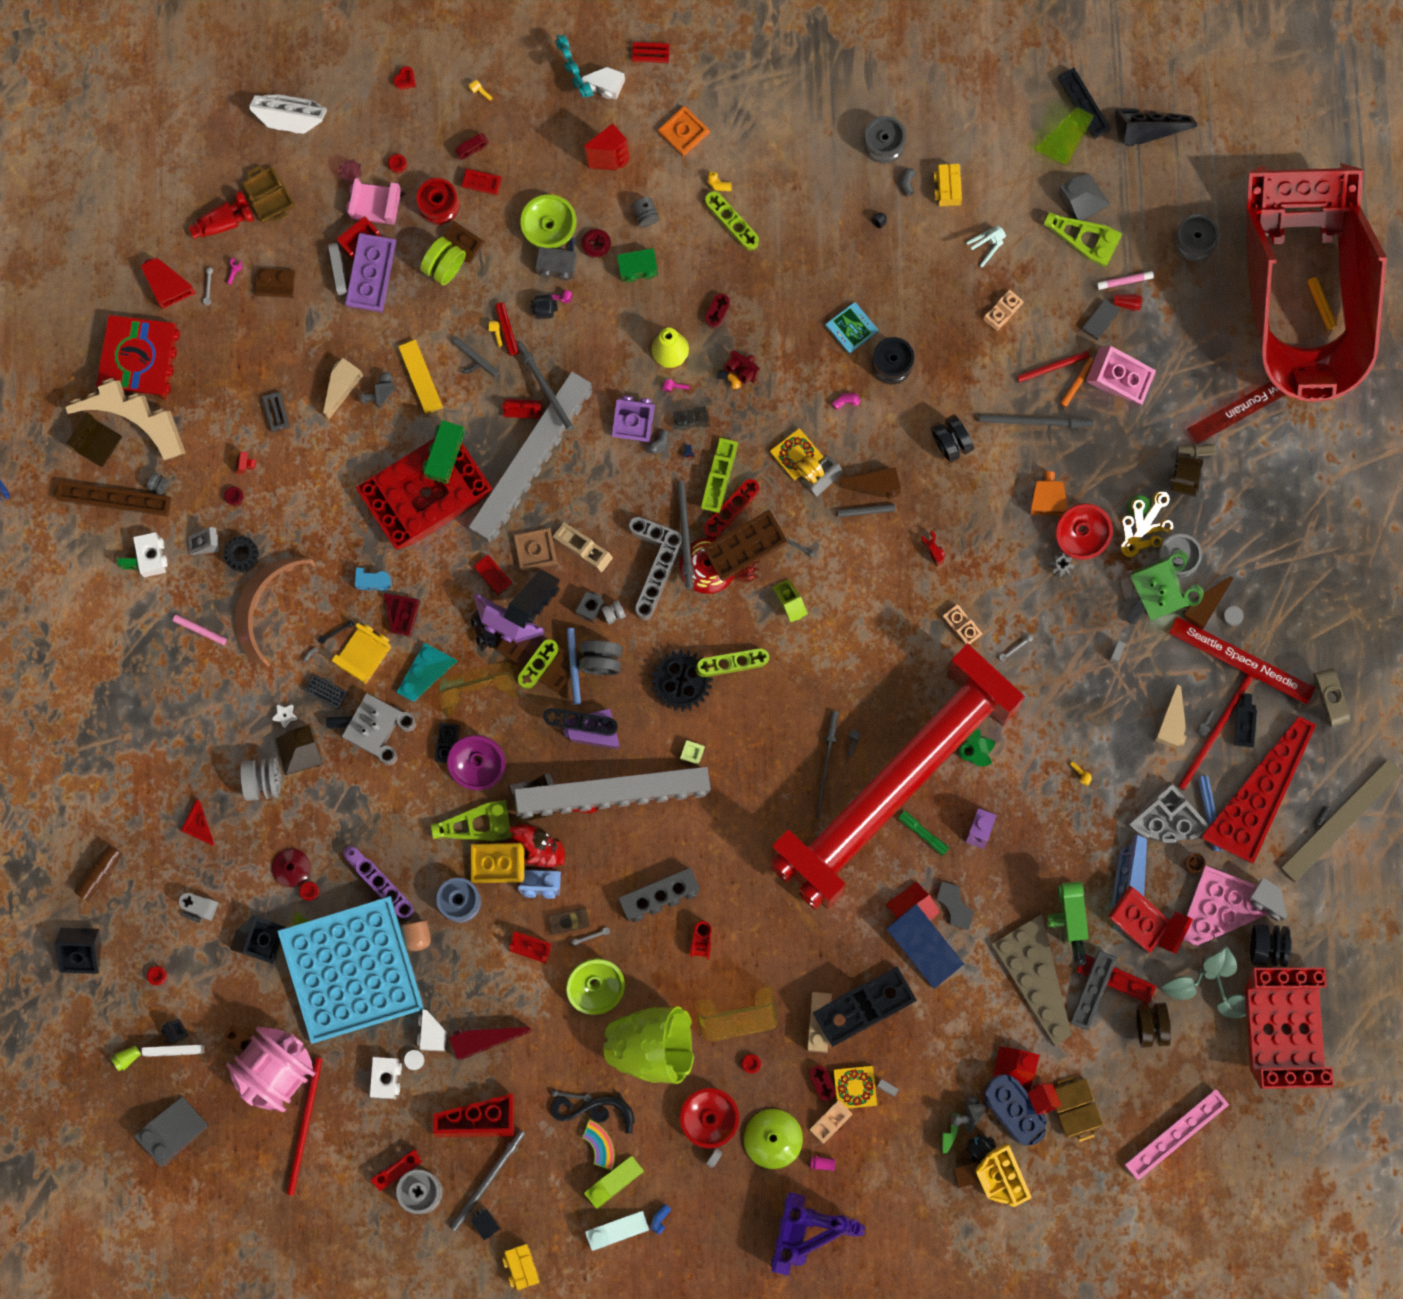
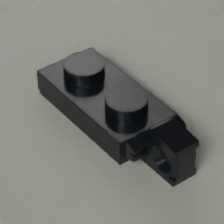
[1234,693,1257,748]

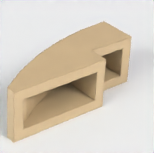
[553,522,613,573]

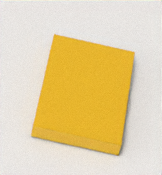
[471,843,524,883]

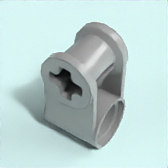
[179,893,219,921]

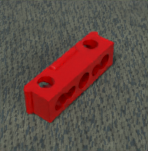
[370,1149,423,1192]

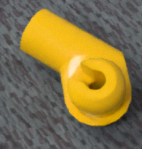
[707,172,732,191]

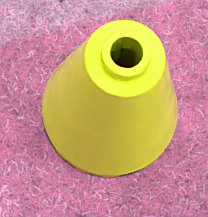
[651,328,689,368]

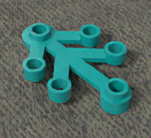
[555,34,594,98]

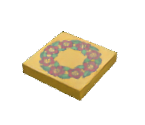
[770,428,823,481]
[834,1066,877,1109]

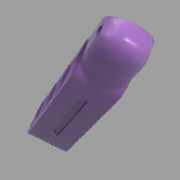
[343,845,415,920]

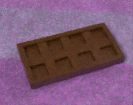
[703,509,788,581]
[497,635,579,694]

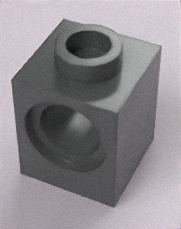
[576,591,604,624]

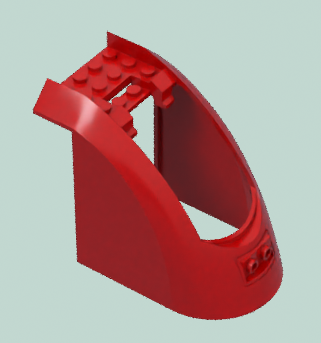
[1246,163,1387,402]

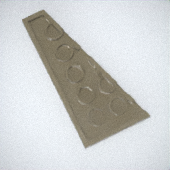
[992,914,1071,1046]

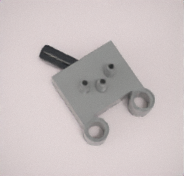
[326,693,416,766]

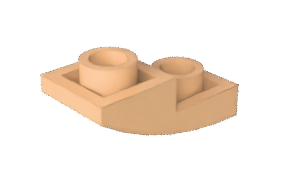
[983,290,1024,331]
[942,604,982,645]

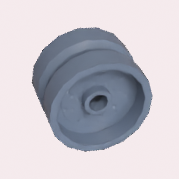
[436,878,482,923]

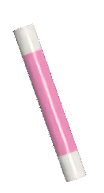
[1097,271,1154,290]

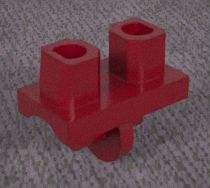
[724,350,760,384]

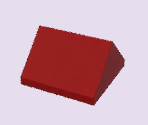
[885,881,940,920]

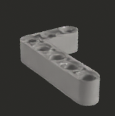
[629,517,682,621]

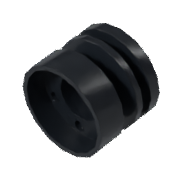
[1250,924,1292,967]

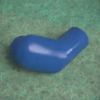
[651,1204,671,1235]

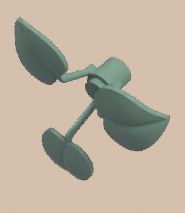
[1161,946,1246,1018]

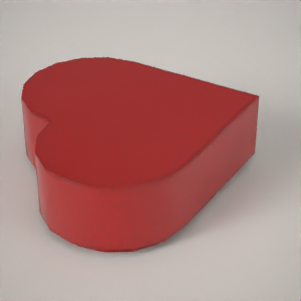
[393,66,416,89]

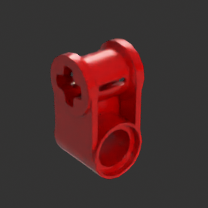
[690,921,712,960]

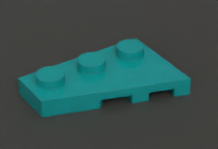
[396,643,458,702]

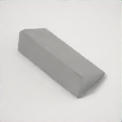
[800,455,843,497]

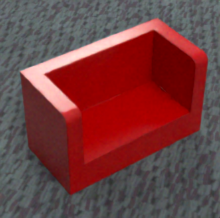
[337,216,381,261]

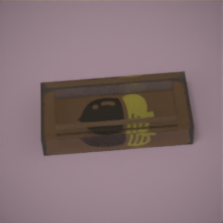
[548,908,590,935]

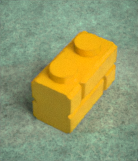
[933,164,962,206]
[502,1244,540,1291]

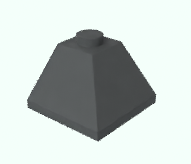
[1058,174,1110,221]

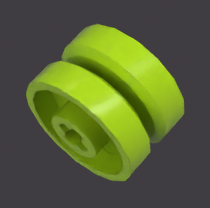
[420,237,466,286]

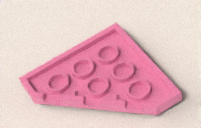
[1183,866,1269,946]

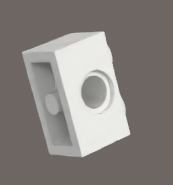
[133,532,168,577]
[370,1057,402,1099]

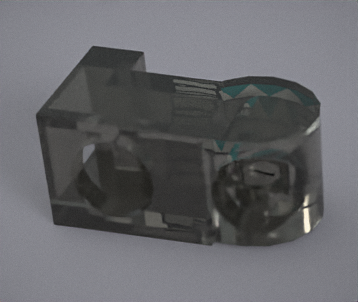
[673,406,711,430]

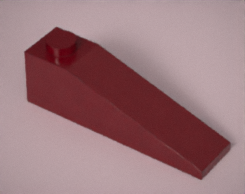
[449,1027,532,1061]

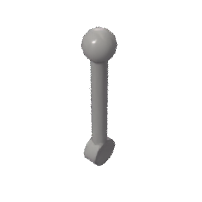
[203,267,213,306]
[999,635,1033,662]
[571,927,610,946]

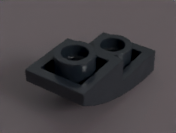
[435,722,460,763]

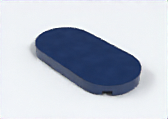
[984,1075,1046,1145]

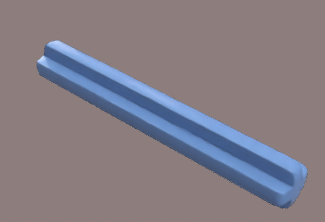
[1198,775,1222,852]

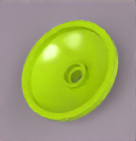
[520,194,577,249]
[566,958,625,1015]
[744,1109,803,1169]

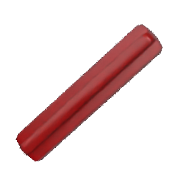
[495,302,518,356]

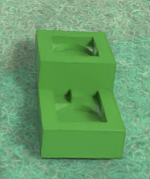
[942,1113,960,1154]

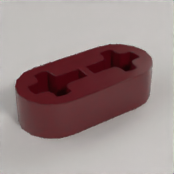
[454,133,489,160]
[705,294,730,329]
[810,1065,836,1102]

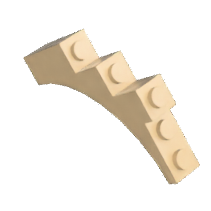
[65,378,186,460]

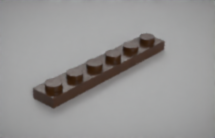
[56,481,172,517]

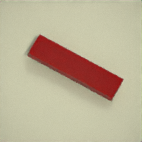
[1076,954,1157,1004]

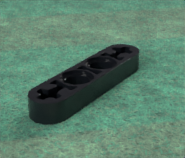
[543,708,618,736]

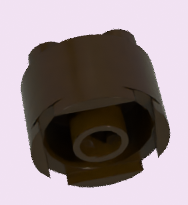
[1170,455,1204,497]

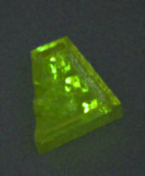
[1034,107,1094,167]

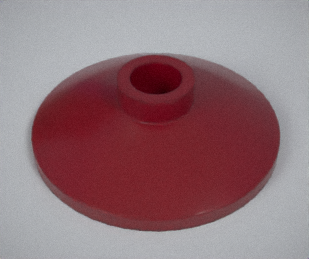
[272,849,311,887]

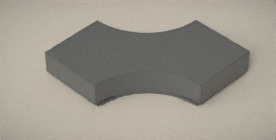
[936,882,974,930]

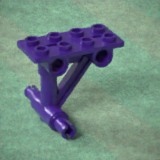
[771,1192,866,1275]

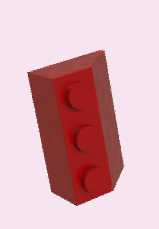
[584,123,630,171]

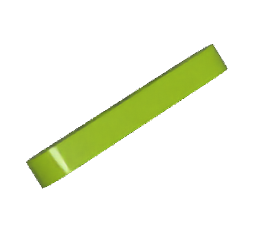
[706,192,759,250]
[696,649,769,677]

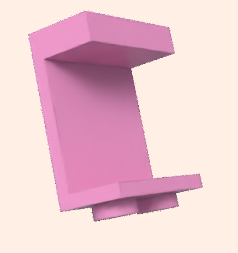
[346,178,401,225]

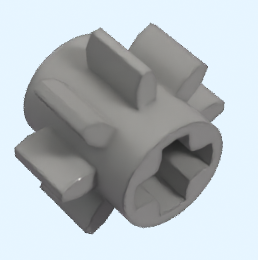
[1050,553,1074,578]

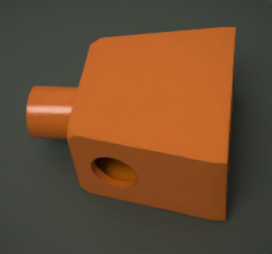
[1030,471,1068,516]

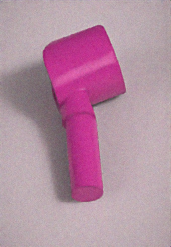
[227,258,242,285]
[552,290,573,304]
[662,379,689,392]

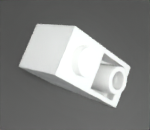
[582,67,625,100]
[417,1010,447,1052]

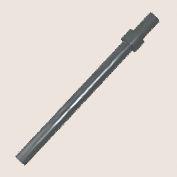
[517,342,573,431]
[979,415,1094,429]
[677,481,694,590]
[450,1129,526,1232]

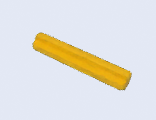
[1307,277,1337,330]

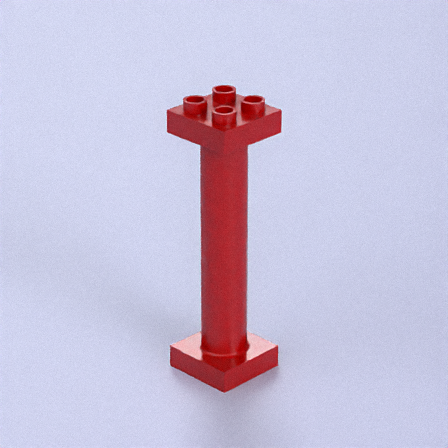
[770,643,1025,910]

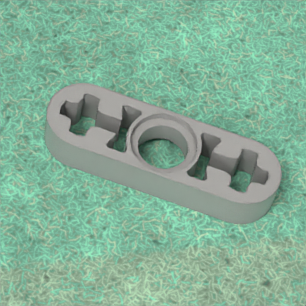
[328,242,348,296]

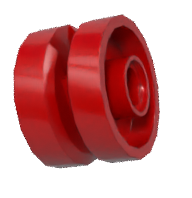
[416,178,460,225]

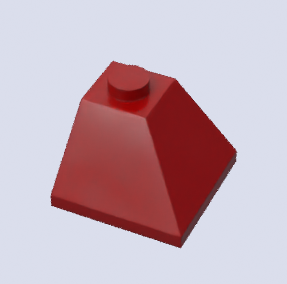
[992,1046,1040,1093]

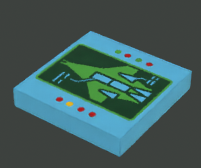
[826,302,879,354]

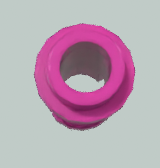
[810,1155,835,1171]

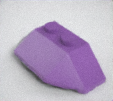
[474,593,544,643]

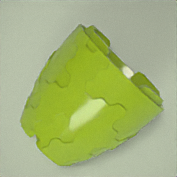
[603,1006,694,1084]

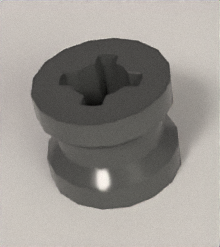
[147,472,170,495]

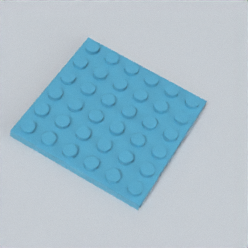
[278,896,425,1044]

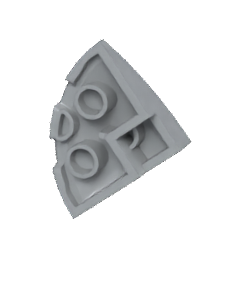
[1129,781,1209,843]

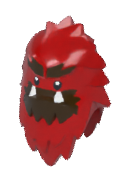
[506,824,566,868]

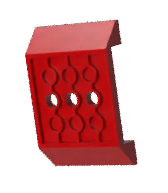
[1244,968,1334,1089]

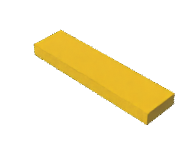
[398,340,443,415]

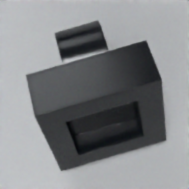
[161,1019,188,1043]

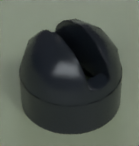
[871,212,887,229]

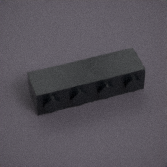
[504,569,560,629]

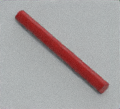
[1017,351,1090,383]

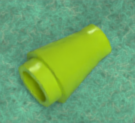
[111,1045,141,1071]

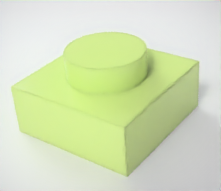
[680,740,705,766]

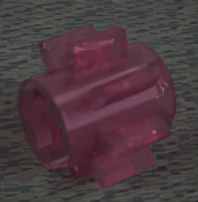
[339,159,362,183]

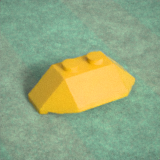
[975,1143,1032,1207]

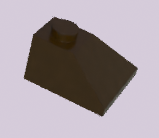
[276,724,323,775]

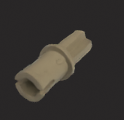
[1177,443,1216,458]

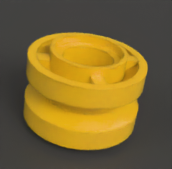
[796,455,825,485]

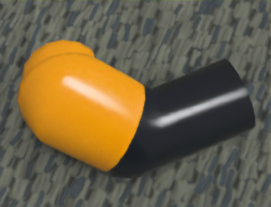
[717,370,742,389]

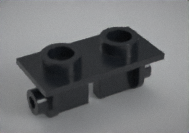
[471,610,497,652]

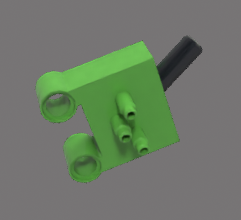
[1125,550,1204,624]
[1047,881,1089,966]

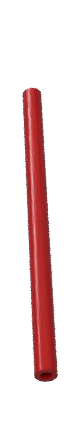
[1177,674,1254,791]
[286,1057,323,1196]

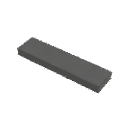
[1070,950,1117,1031]

